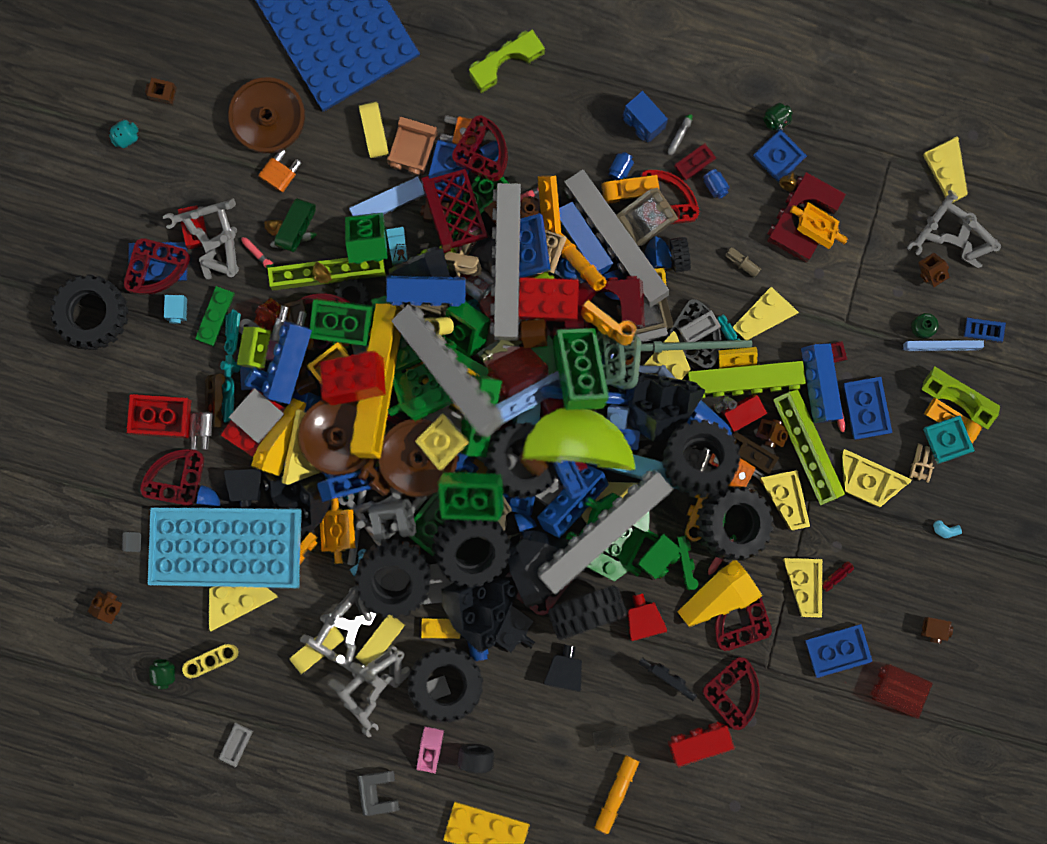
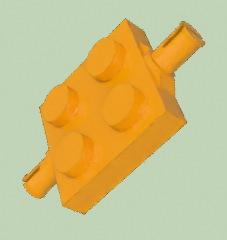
[790,202,848,249]
[320,498,356,564]

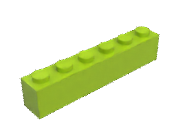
[268,258,386,290]
[687,361,806,399]
[773,389,845,505]

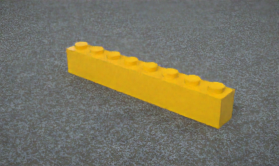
[350,304,403,459]

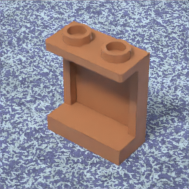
[387,117,437,175]

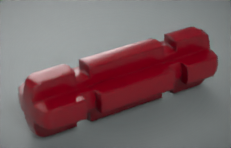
[822,561,854,592]

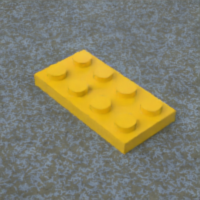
[444,802,529,844]

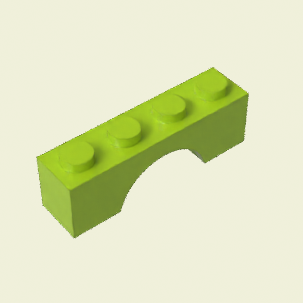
[469,30,545,93]
[921,366,1000,429]

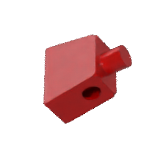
[627,593,667,641]

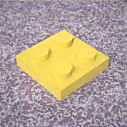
[416,414,469,470]

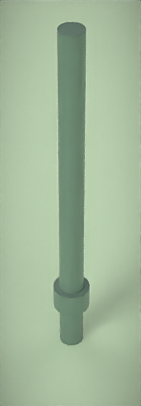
[641,340,752,353]

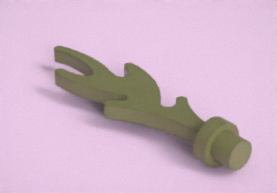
[480,320,526,362]

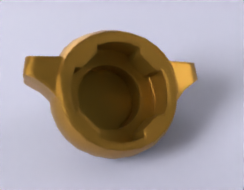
[779,172,796,192]
[264,220,283,236]
[312,262,332,283]

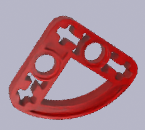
[641,170,699,226]

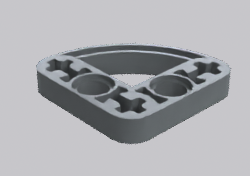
[665,299,721,369]

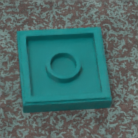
[923,415,975,465]

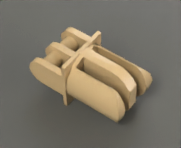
[445,250,482,277]
[909,443,934,483]

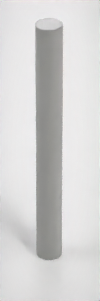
[347,490,367,565]

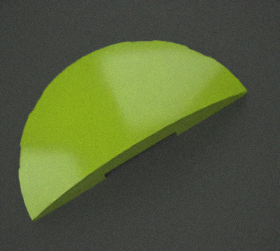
[523,408,635,471]

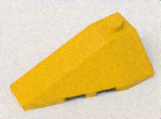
[251,398,307,476]
[677,560,762,627]

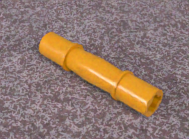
[559,233,606,291]
[594,755,640,834]

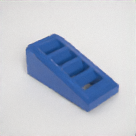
[964,318,1006,343]

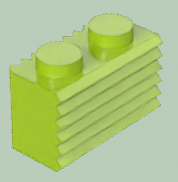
[237,327,271,369]

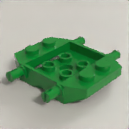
[388,341,457,421]
[567,493,658,582]

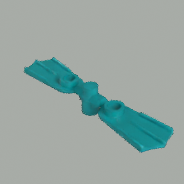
[220,310,241,423]

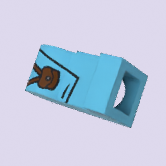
[386,227,408,265]

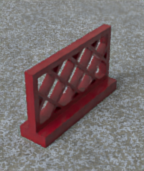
[421,169,488,253]

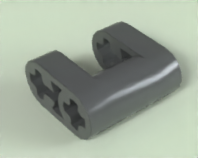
[369,499,416,541]
[357,770,399,816]

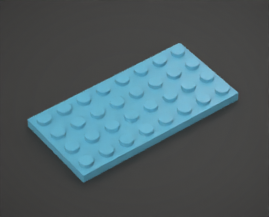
[148,508,301,588]

